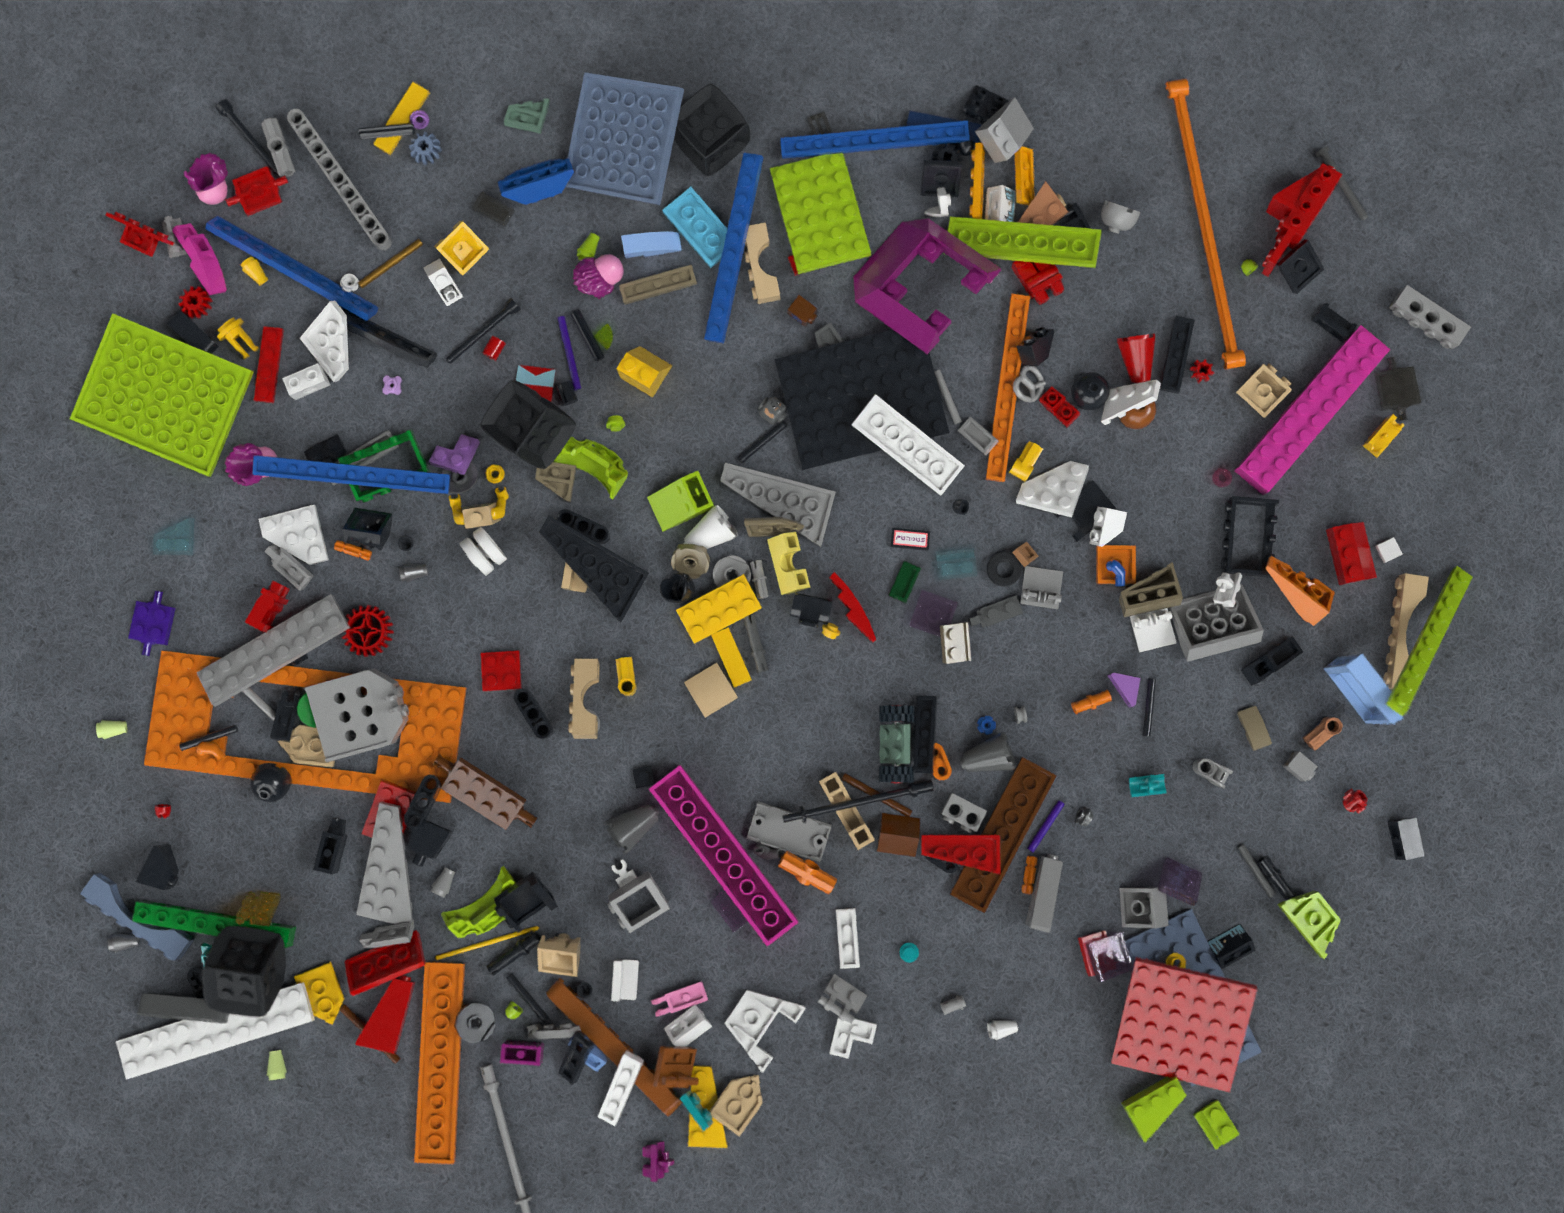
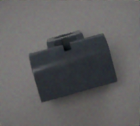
[790,592,833,628]

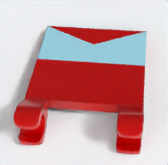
[516,365,556,402]

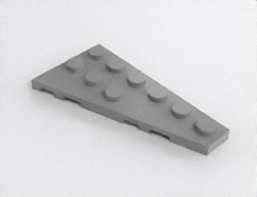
[720,463,836,547]
[356,802,414,926]

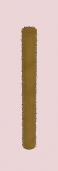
[358,239,423,289]

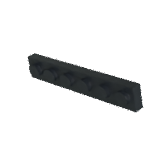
[341,307,437,368]

